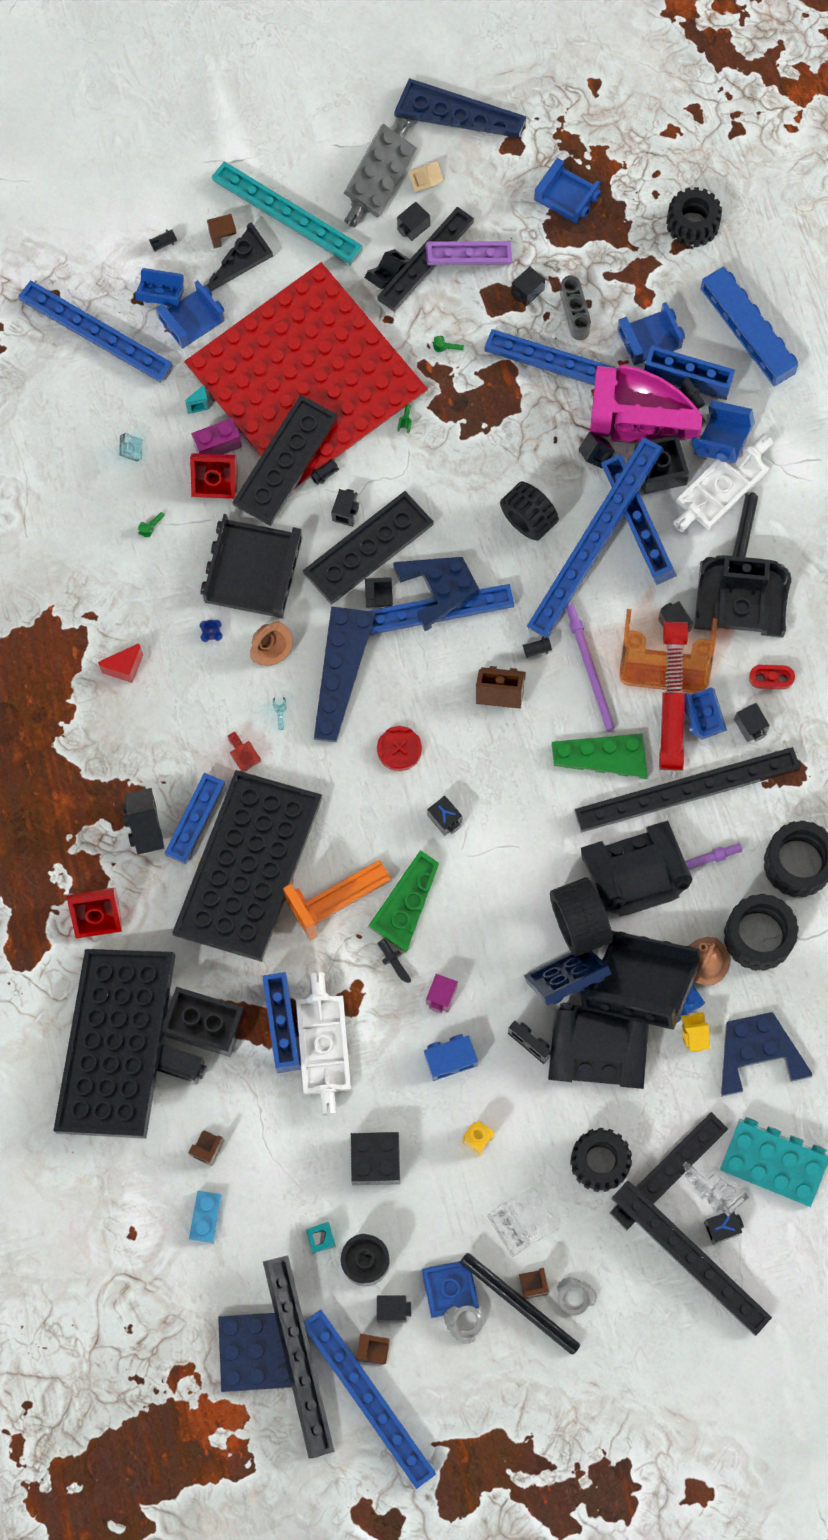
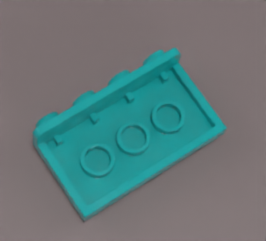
[720,1117,828,1207]

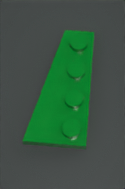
[551,733,648,779]
[368,850,439,953]

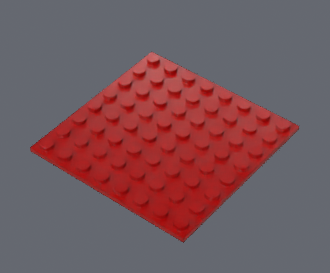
[184,262,428,489]

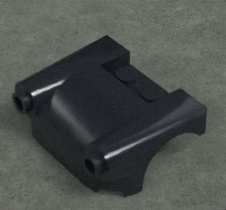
[694,555,792,638]
[581,820,693,917]
[548,1002,649,1089]

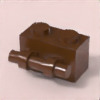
[476,666,526,709]

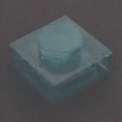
[119,433,143,462]

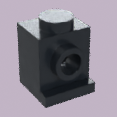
[331,489,359,527]

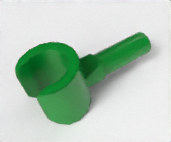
[433,336,464,353]
[397,404,412,433]
[138,512,165,537]

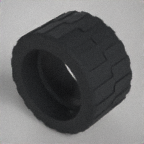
[763,820,828,897]
[550,877,613,956]
[724,894,799,971]

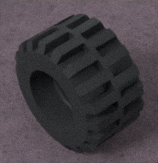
[666,187,722,247]
[500,481,559,541]
[570,1128,632,1192]

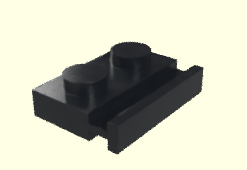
[508,1020,551,1065]

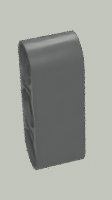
[560,275,591,340]

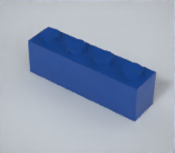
[644,345,735,400]
[262,972,301,1073]

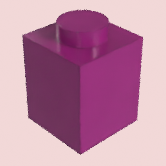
[426,974,458,1013]

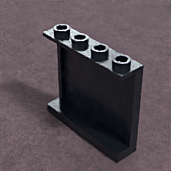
[200,514,303,618]
[581,931,701,1030]

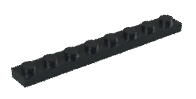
[611,1181,772,1336]
[263,1255,335,1459]

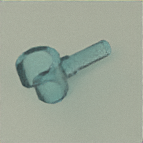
[272,697,287,730]

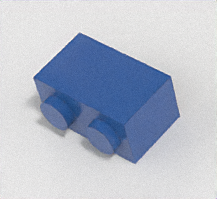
[424,1034,478,1081]

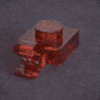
[227,731,261,772]

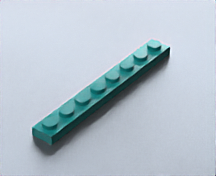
[212,161,363,265]

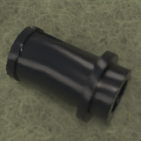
[149,229,177,252]
[310,459,339,485]
[522,637,552,659]

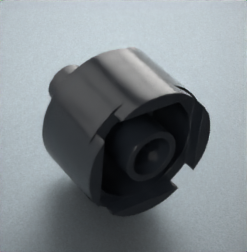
[340,1234,390,1286]

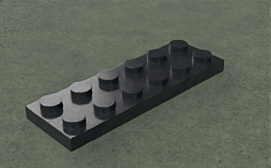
[232,394,338,526]
[303,491,434,605]

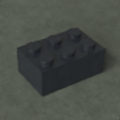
[163,986,246,1057]

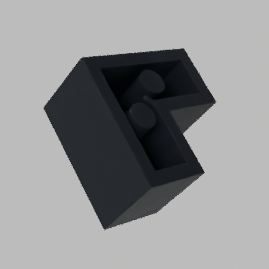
[122,788,165,855]

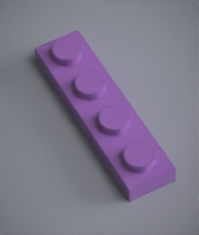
[425,241,512,265]

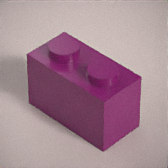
[191,418,242,454]

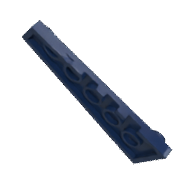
[394,78,526,138]
[314,606,375,742]

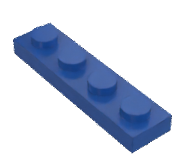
[164,773,225,864]

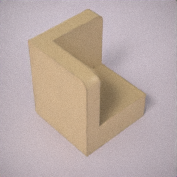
[408,160,444,192]

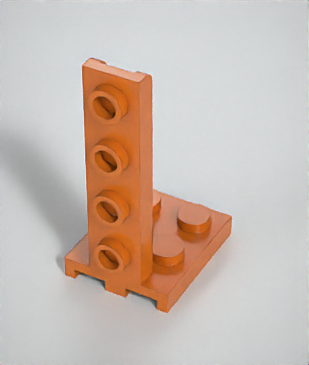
[283,860,392,941]

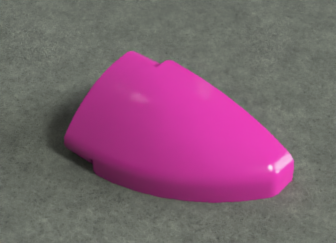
[590,365,702,442]

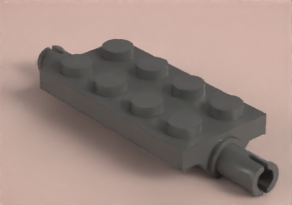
[343,118,417,228]

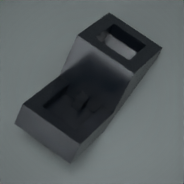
[364,249,410,289]

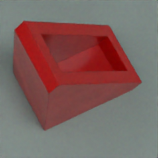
[98,643,143,683]

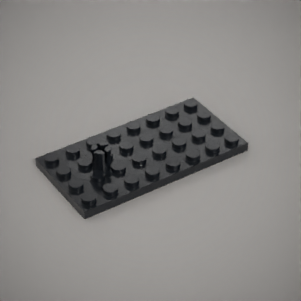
[172,770,323,962]
[53,949,176,1139]

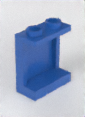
[534,158,601,224]

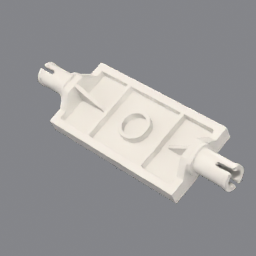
[673,434,773,532]
[296,972,351,1116]

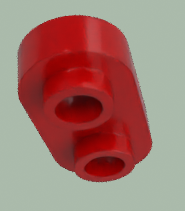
[749,665,795,690]

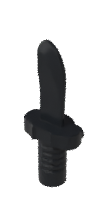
[377,939,411,983]

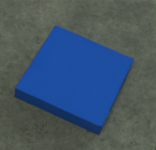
[422,1261,479,1318]

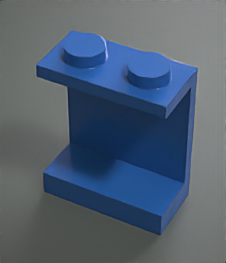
[156,280,225,349]
[617,302,685,366]
[692,400,755,463]

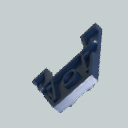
[393,557,479,631]
[721,1012,813,1097]

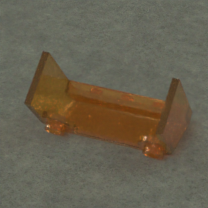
[619,609,717,693]

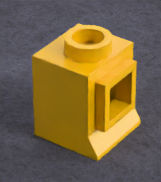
[680,1012,710,1052]
[461,1120,495,1156]

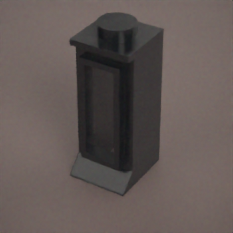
[157,1044,207,1084]

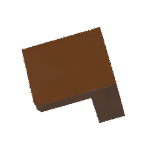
[207,214,237,249]
[188,1130,225,1166]
[519,1268,549,1299]
[356,1334,390,1365]

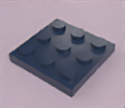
[524,951,611,1006]
[218,1313,292,1392]

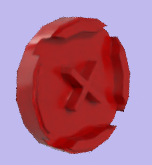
[377,726,422,771]

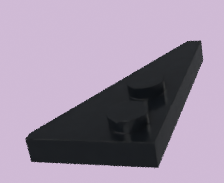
[206,222,273,291]

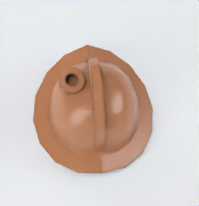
[250,621,293,666]
[689,937,729,986]

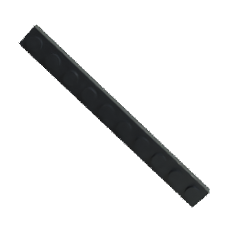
[574,747,800,833]

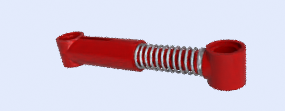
[659,621,688,771]

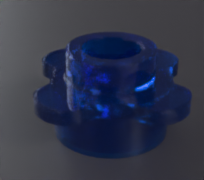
[200,620,223,642]

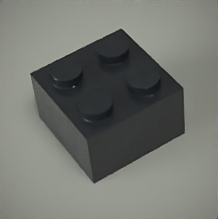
[633,435,689,494]
[351,1132,400,1186]

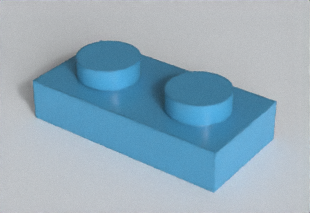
[189,1191,222,1244]

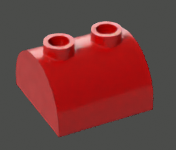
[190,453,238,499]
[67,887,122,939]

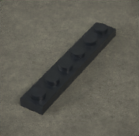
[377,207,474,312]
[609,1112,728,1231]

